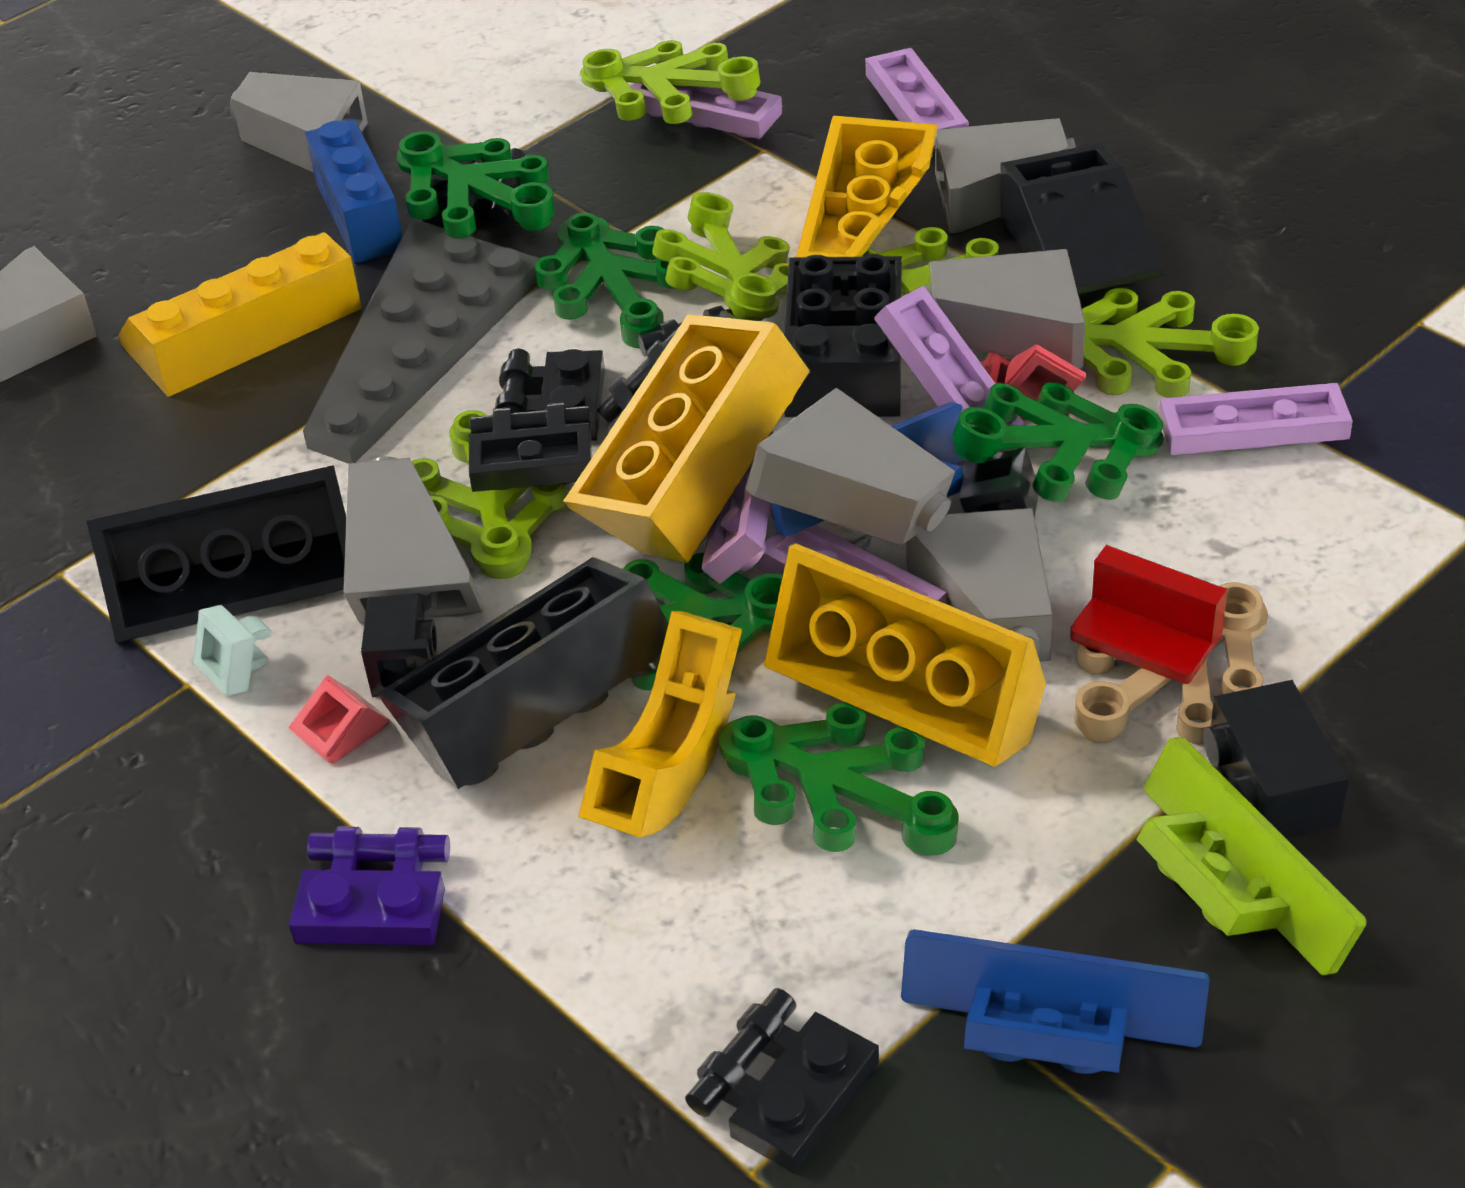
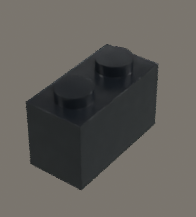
[1203,680,1349,838]

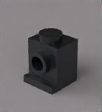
[959,447,1038,533]
[361,594,437,697]

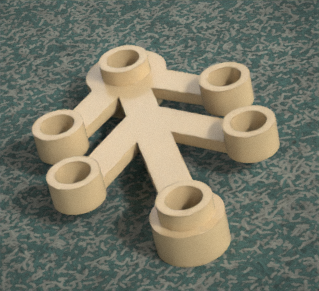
[1074,582,1268,744]

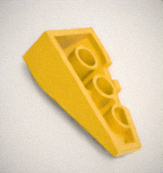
[796,116,937,257]

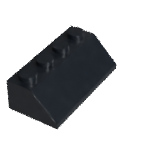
[86,465,346,643]
[378,557,668,790]

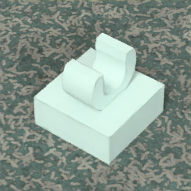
[193,605,272,697]

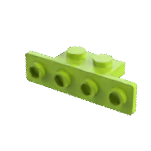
[1136,737,1367,975]

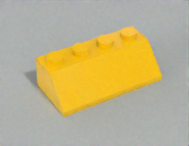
[118,232,362,397]
[563,314,810,563]
[764,543,1046,767]

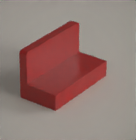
[1070,545,1227,684]

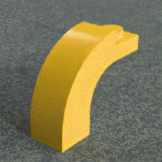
[578,611,742,838]

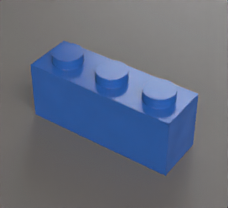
[305,119,403,264]

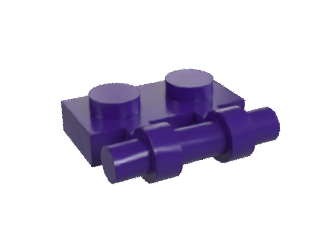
[289,826,450,945]

